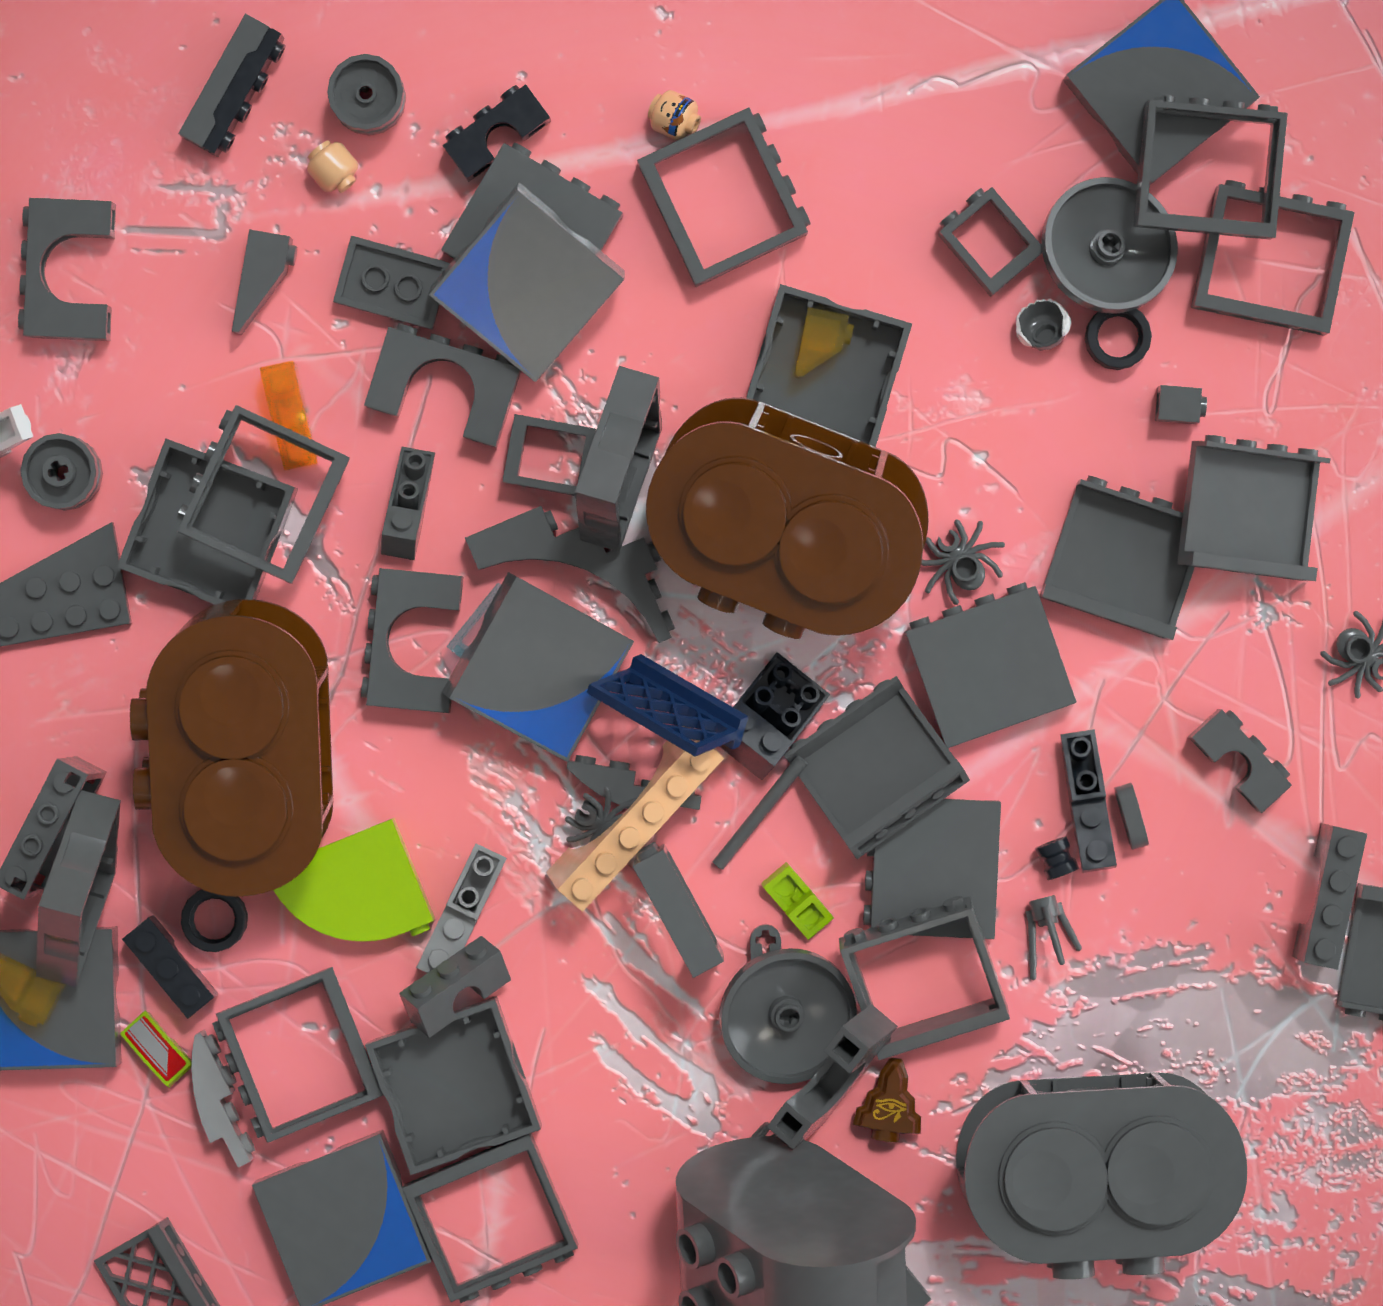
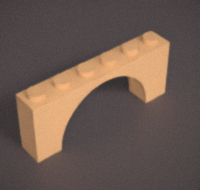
[546,726,724,912]

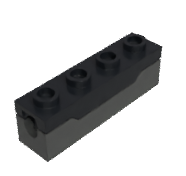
[178,13,286,157]

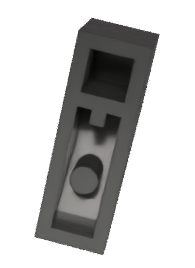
[232,229,298,335]

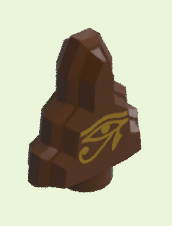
[852,1057,921,1142]

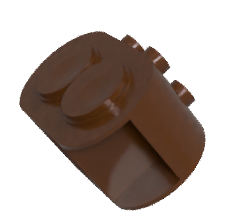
[646,397,929,639]
[130,599,334,897]

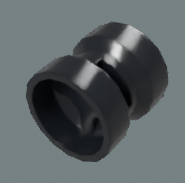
[1035,836,1079,881]

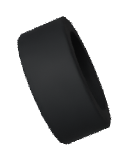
[1084,309,1152,370]
[181,889,248,952]

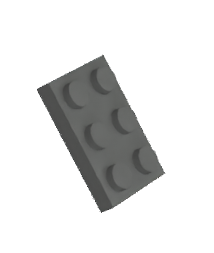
[333,235,450,330]

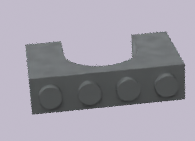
[18,198,116,341]
[364,323,521,448]
[361,568,464,713]
[1292,823,1367,970]
[767,1004,898,1149]

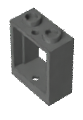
[938,187,1042,297]
[502,414,596,496]

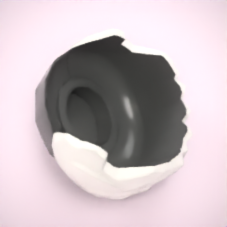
[1016,299,1071,351]

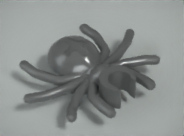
[921,519,1005,605]
[1320,611,1383,699]
[565,787,637,843]

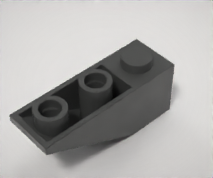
[381,446,435,560]

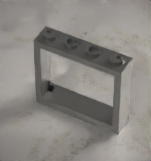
[1133,95,1288,240]
[637,107,811,287]
[1191,180,1355,336]
[174,405,350,584]
[0,756,107,900]
[633,842,724,978]
[839,896,1010,1060]
[212,967,383,1143]
[403,1133,579,1303]

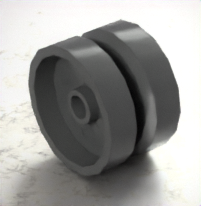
[327,54,407,136]
[20,433,103,511]

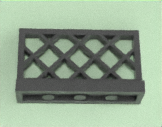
[94,1217,220,1306]

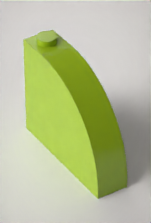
[273,818,435,942]

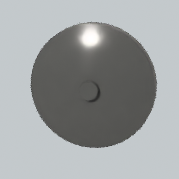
[1041,177,1178,313]
[719,948,857,1084]

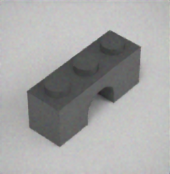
[1188,709,1292,813]
[399,936,511,1038]

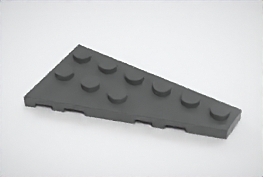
[0,522,132,647]

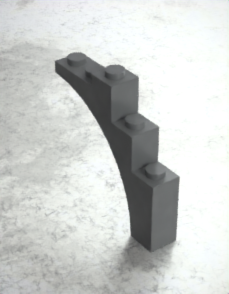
[465,506,675,643]

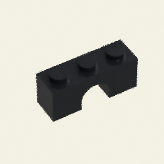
[443,84,551,182]
[122,915,219,1019]

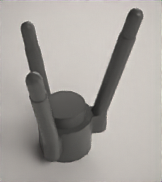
[1025,895,1082,980]

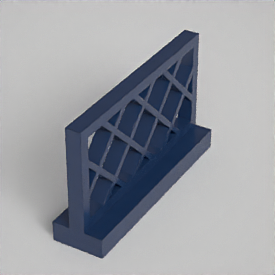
[587,654,749,757]

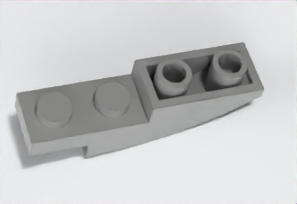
[416,843,507,973]
[191,1029,255,1168]

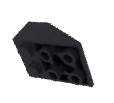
[719,652,830,780]

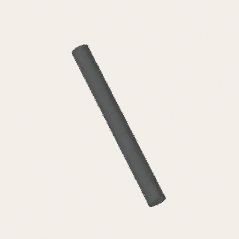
[712,755,808,870]

